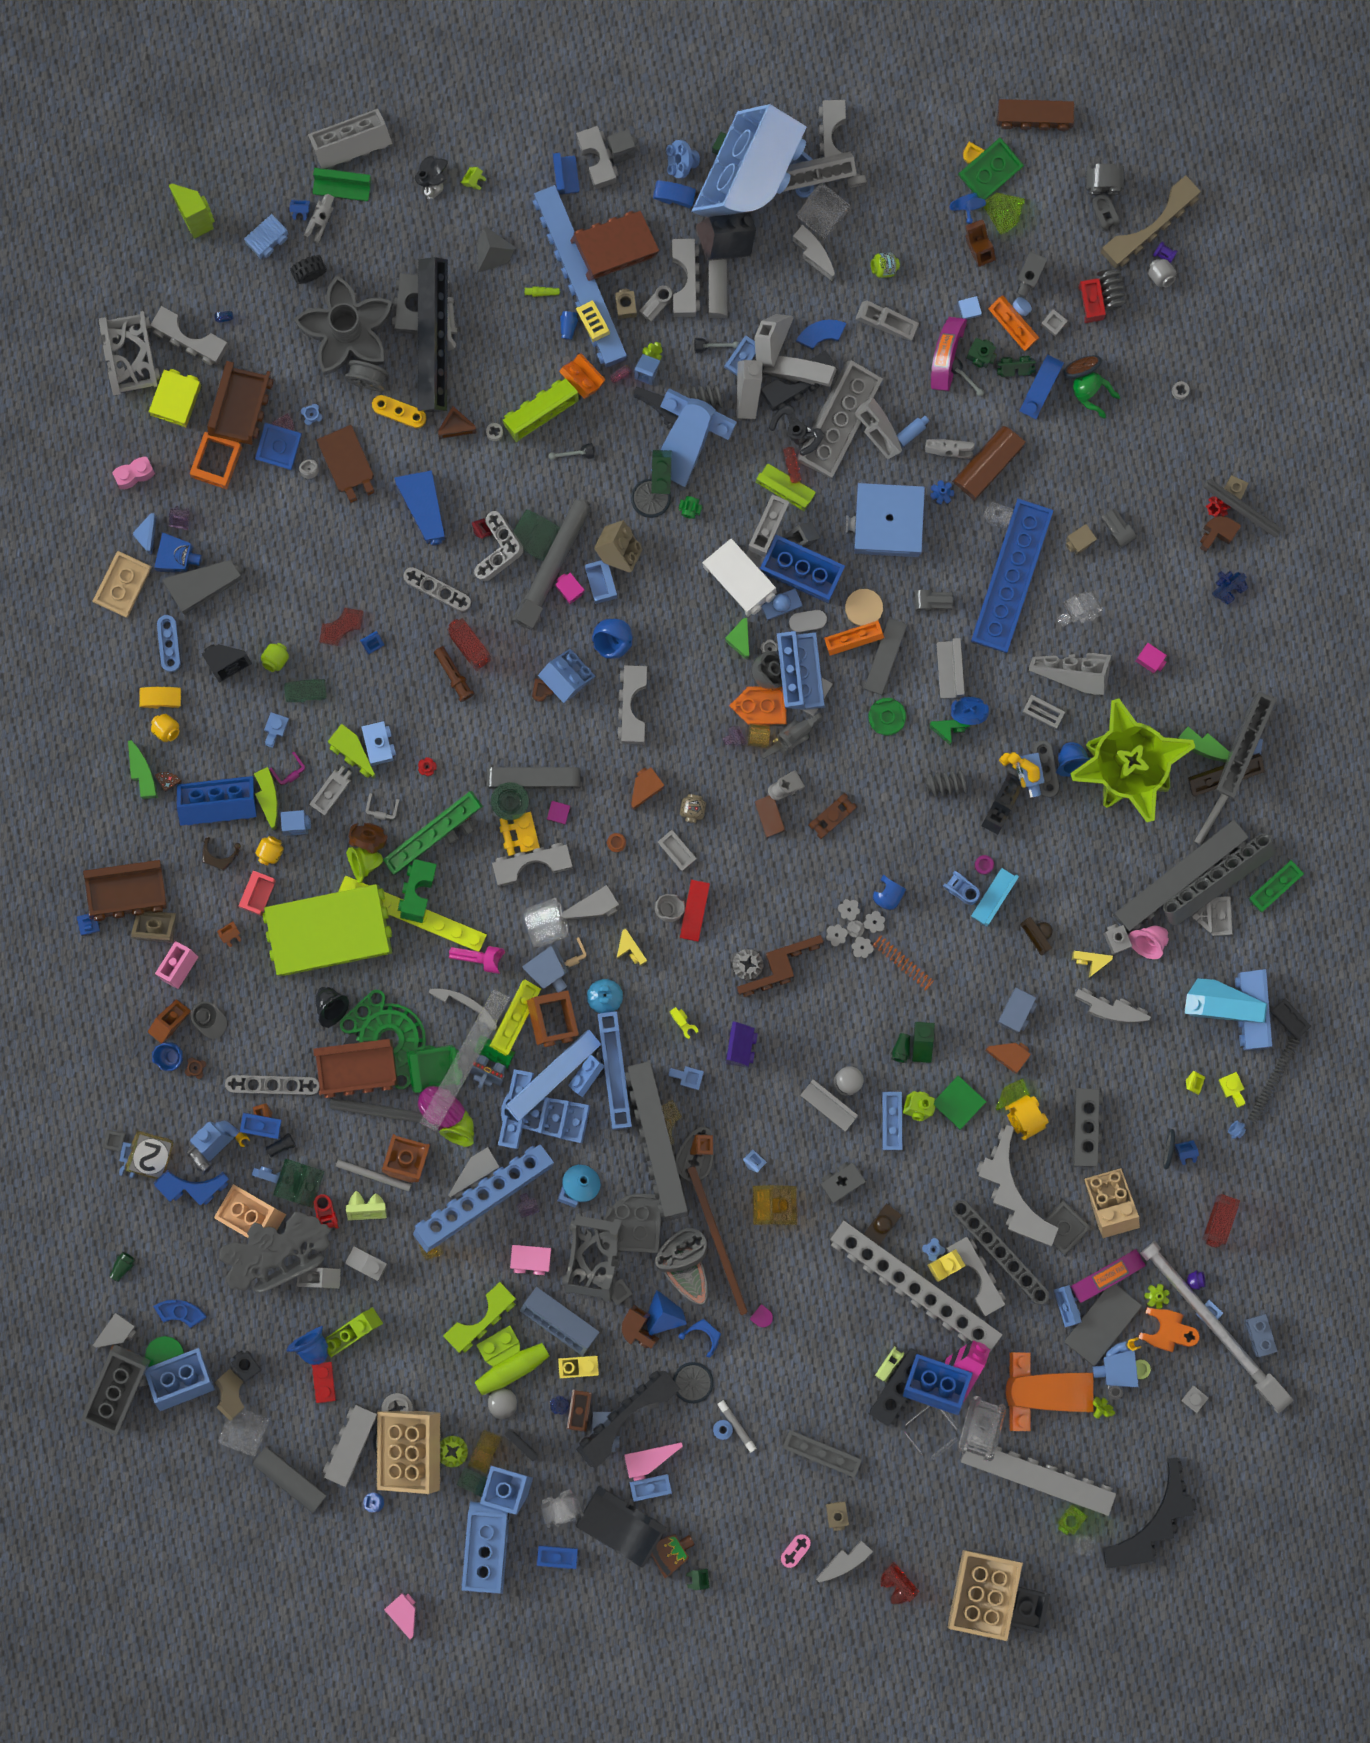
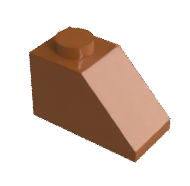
[631,767,665,810]
[148,999,191,1044]
[985,1043,1031,1074]

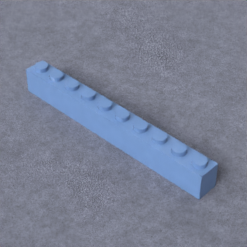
[532,185,627,368]

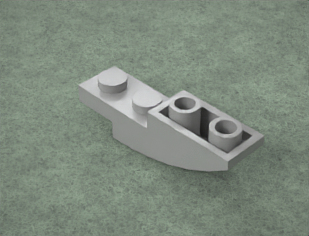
[1073,988,1151,1023]

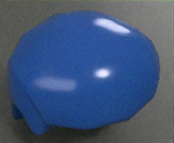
[152,1042,183,1071]

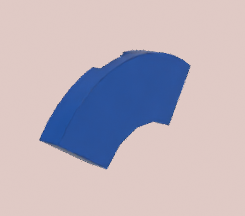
[796,320,846,350]
[153,1300,207,1328]

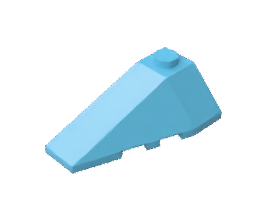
[1185,978,1267,1023]

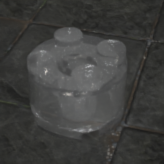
[540,1489,584,1529]

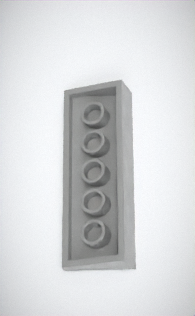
[795,360,883,478]

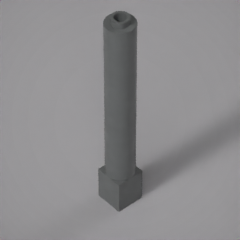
[512,498,591,629]

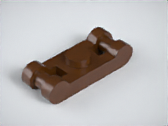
[808,793,857,839]

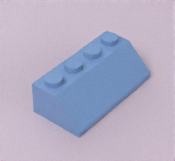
[1235,969,1272,1051]

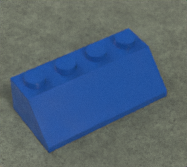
[760,535,845,604]
[177,776,257,826]

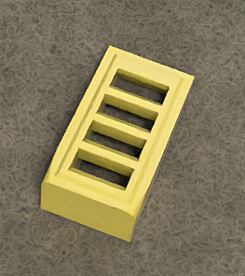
[576,300,610,342]

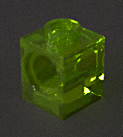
[1056,1504,1088,1535]

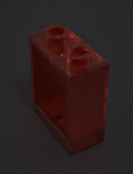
[447,618,491,671]
[1202,1194,1241,1248]

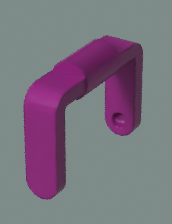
[269,752,305,785]

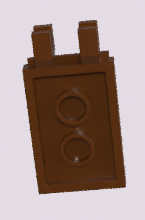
[316,425,375,503]

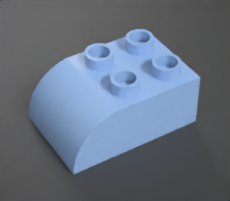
[692,104,807,217]

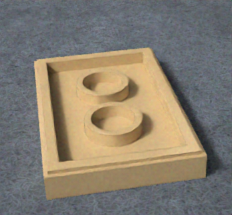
[92,551,152,618]

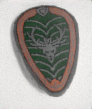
[662,1245,708,1305]

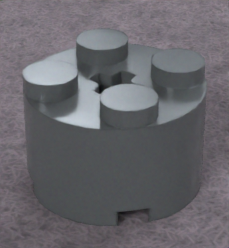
[1086,164,1124,195]

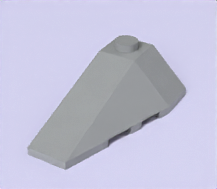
[1029,653,1111,695]

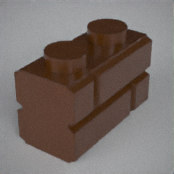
[567,1390,592,1432]

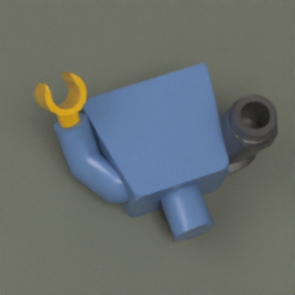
[187,1121,250,1174]
[1093,1338,1141,1400]

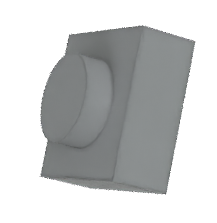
[1041,309,1068,336]
[1181,1386,1209,1413]

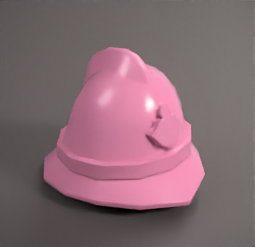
[1128,926,1169,959]

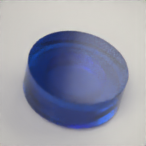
[214,311,234,322]

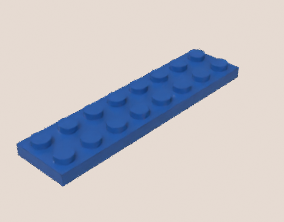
[971,499,1054,653]

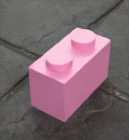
[155,941,198,989]
[510,1245,551,1275]

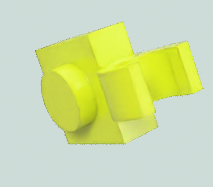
[670,1007,698,1039]
[1218,1072,1246,1108]

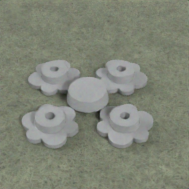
[826,899,885,958]

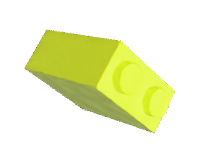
[149,369,202,428]

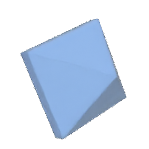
[743,1149,767,1172]

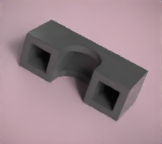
[392,273,418,335]

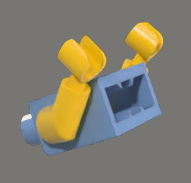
[999,752,1044,798]

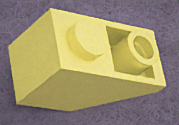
[558,1356,599,1378]

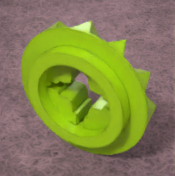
[440,1436,468,1467]

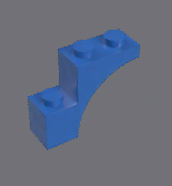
[154,1170,229,1205]

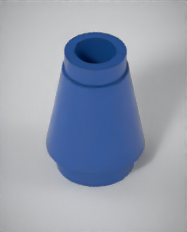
[560,311,579,340]

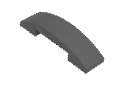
[864,618,907,695]

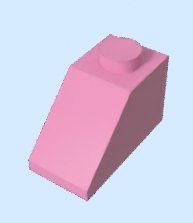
[384,1593,416,1639]

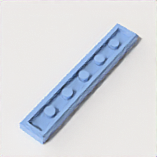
[505,1030,601,1121]

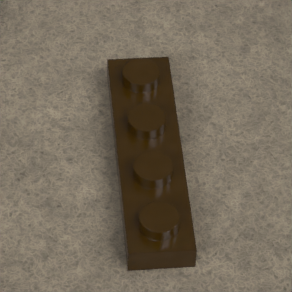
[1188,753,1265,797]

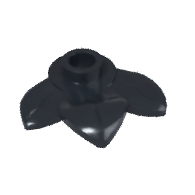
[415,156,448,187]

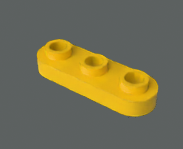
[372,395,426,428]

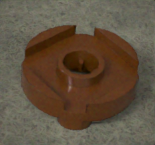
[348,823,388,853]

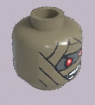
[680,794,706,823]

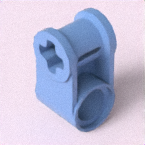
[943,871,980,905]

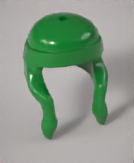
[1073,372,1120,418]

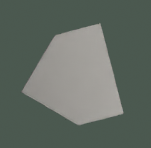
[1192,896,1233,936]

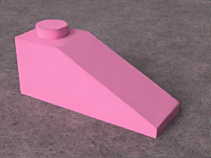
[624,1442,683,1481]

